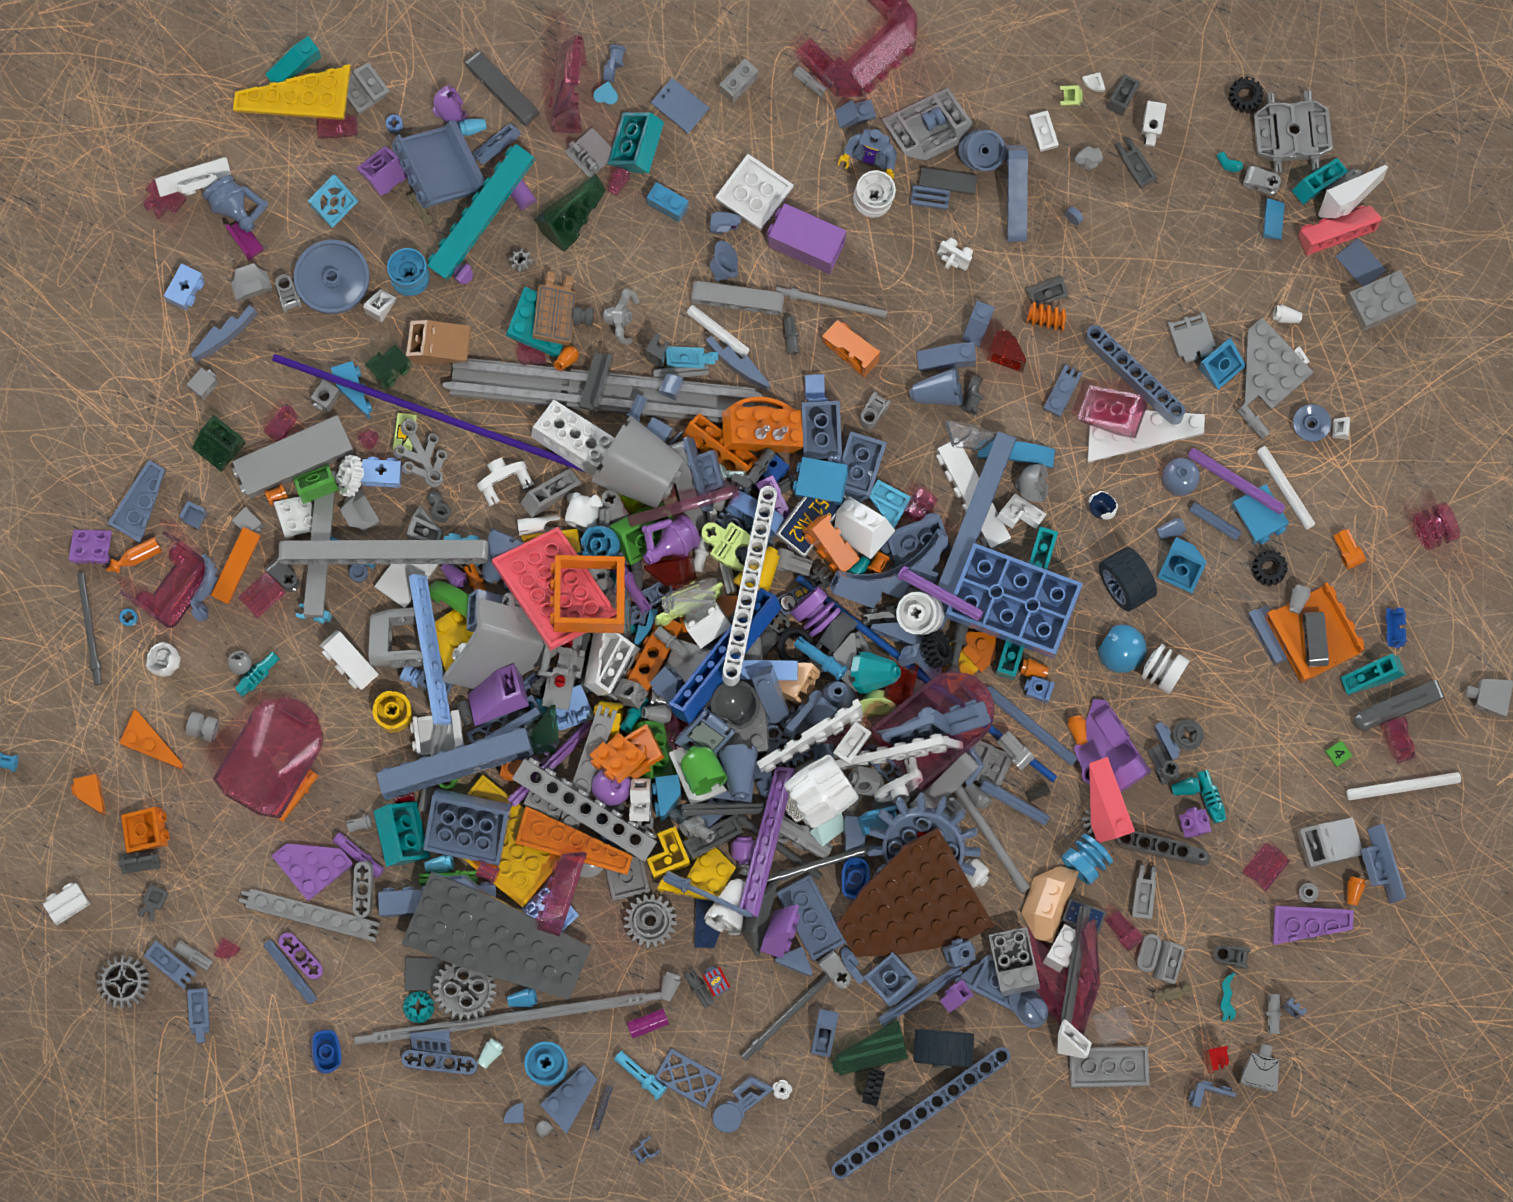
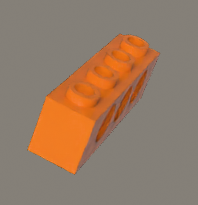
[682,413,758,476]
[625,620,683,696]

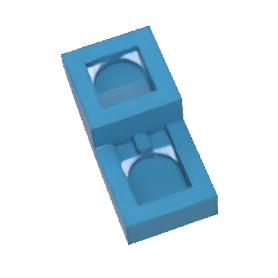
[634,608,658,647]

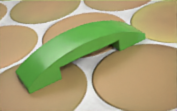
[429,580,468,618]

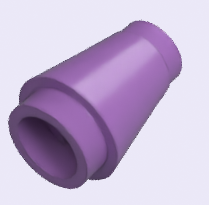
[441,564,468,589]

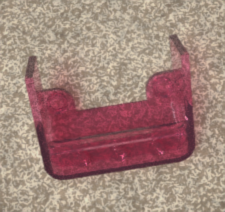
[119,531,205,628]

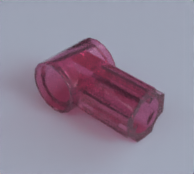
[1105,910,1144,951]

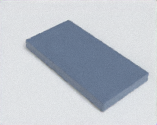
[776,874,847,961]

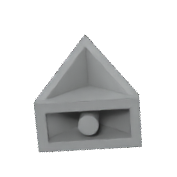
[407,504,443,540]

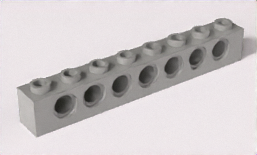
[512,757,657,862]

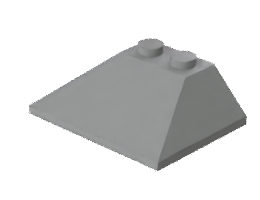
[881,88,972,160]

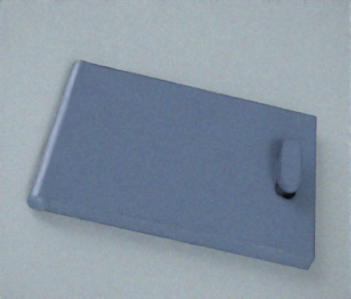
[651,78,710,134]

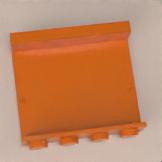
[1264,582,1365,684]

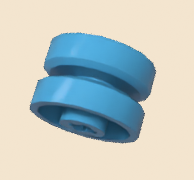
[524,1041,569,1087]

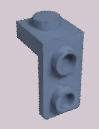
[898,643,942,682]
[1188,1081,1236,1109]

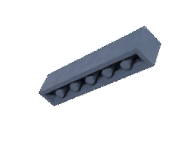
[378,882,497,918]

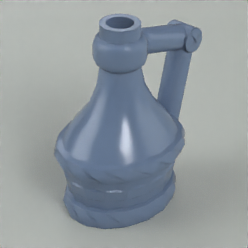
[202,175,268,233]

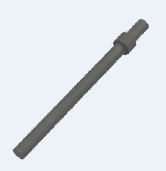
[77,573,102,686]
[729,814,823,880]
[766,843,876,884]
[741,974,830,1061]

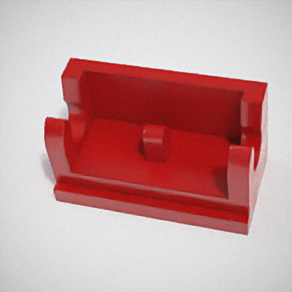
[1204,1045,1229,1074]

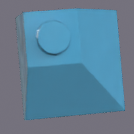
[1157,537,1207,593]

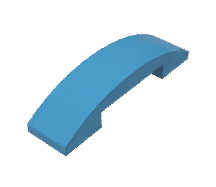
[977,439,1055,468]

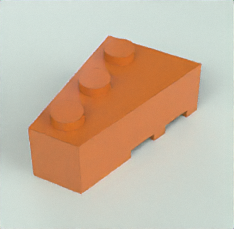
[822,320,880,377]
[802,514,860,574]

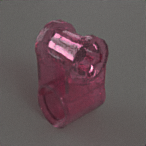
[264,406,297,441]
[664,714,694,750]

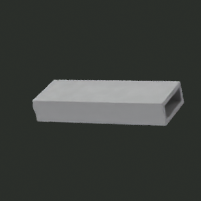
[232,415,354,499]

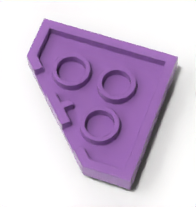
[272,844,354,901]

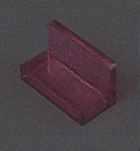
[238,573,286,618]
[1243,843,1290,891]

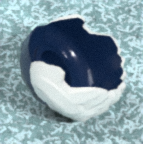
[1088,491,1118,520]

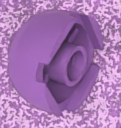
[432,84,467,122]
[592,770,631,806]

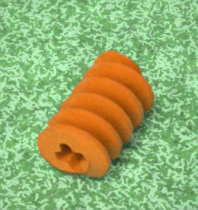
[1026,302,1067,332]

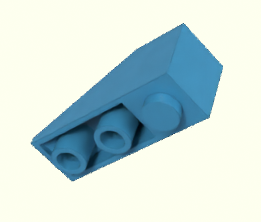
[331,361,372,419]

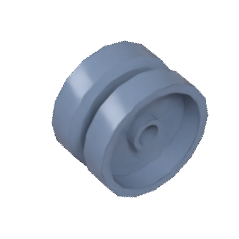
[958,130,1006,171]

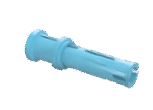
[614,1051,668,1101]

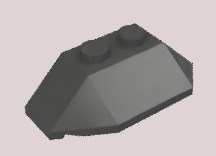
[741,880,778,958]

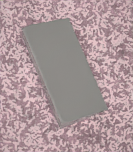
[1152,941,1186,985]

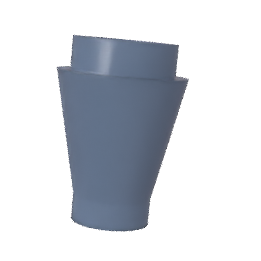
[1157,517,1186,539]

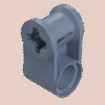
[641,580,674,612]

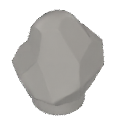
[1075,146,1103,170]

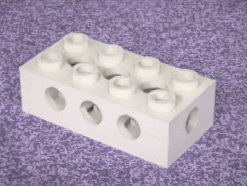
[531,400,615,477]

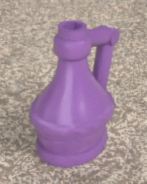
[642,515,700,565]

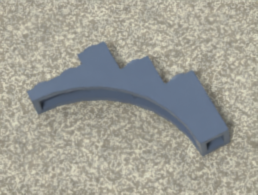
[829,528,948,609]

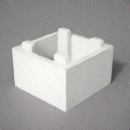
[683,599,731,649]

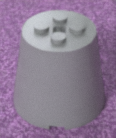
[592,416,685,509]

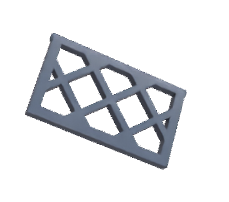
[655,1048,722,1108]

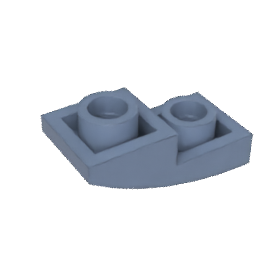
[843,815,865,857]

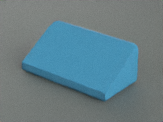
[1263,199,1285,240]

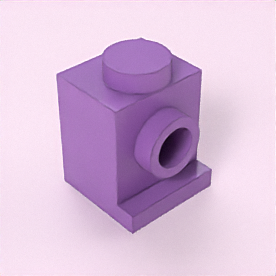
[940,979,974,1013]

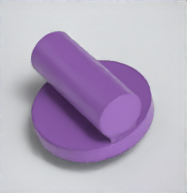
[454,263,473,284]

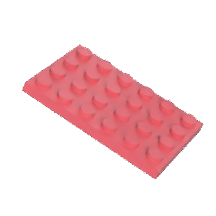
[492,527,616,651]

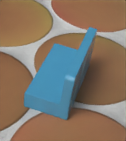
[858,805,898,836]

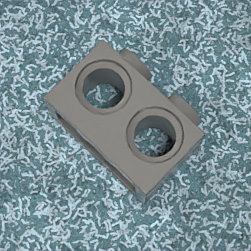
[719,59,759,103]

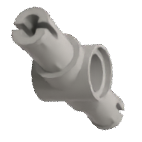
[670,808,715,842]

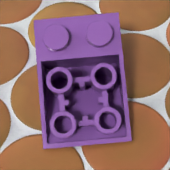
[468,664,529,726]

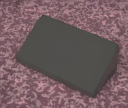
[1025,276,1068,307]

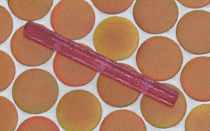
[628,485,739,527]

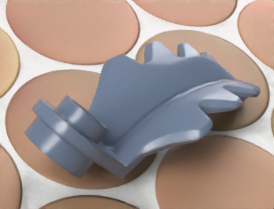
[190,554,219,622]

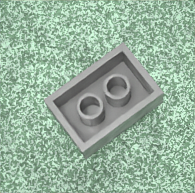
[1346,270,1417,332]

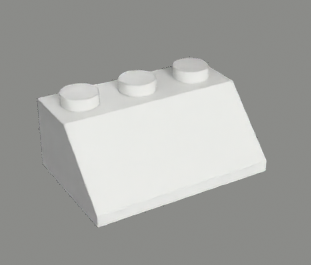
[834,496,895,559]

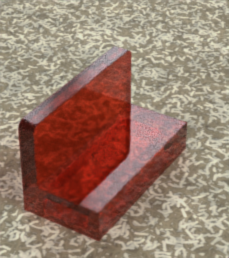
[884,665,919,705]

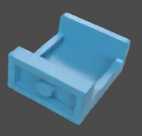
[793,457,849,505]
[1231,484,1289,545]

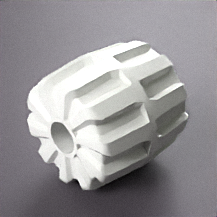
[784,755,858,828]

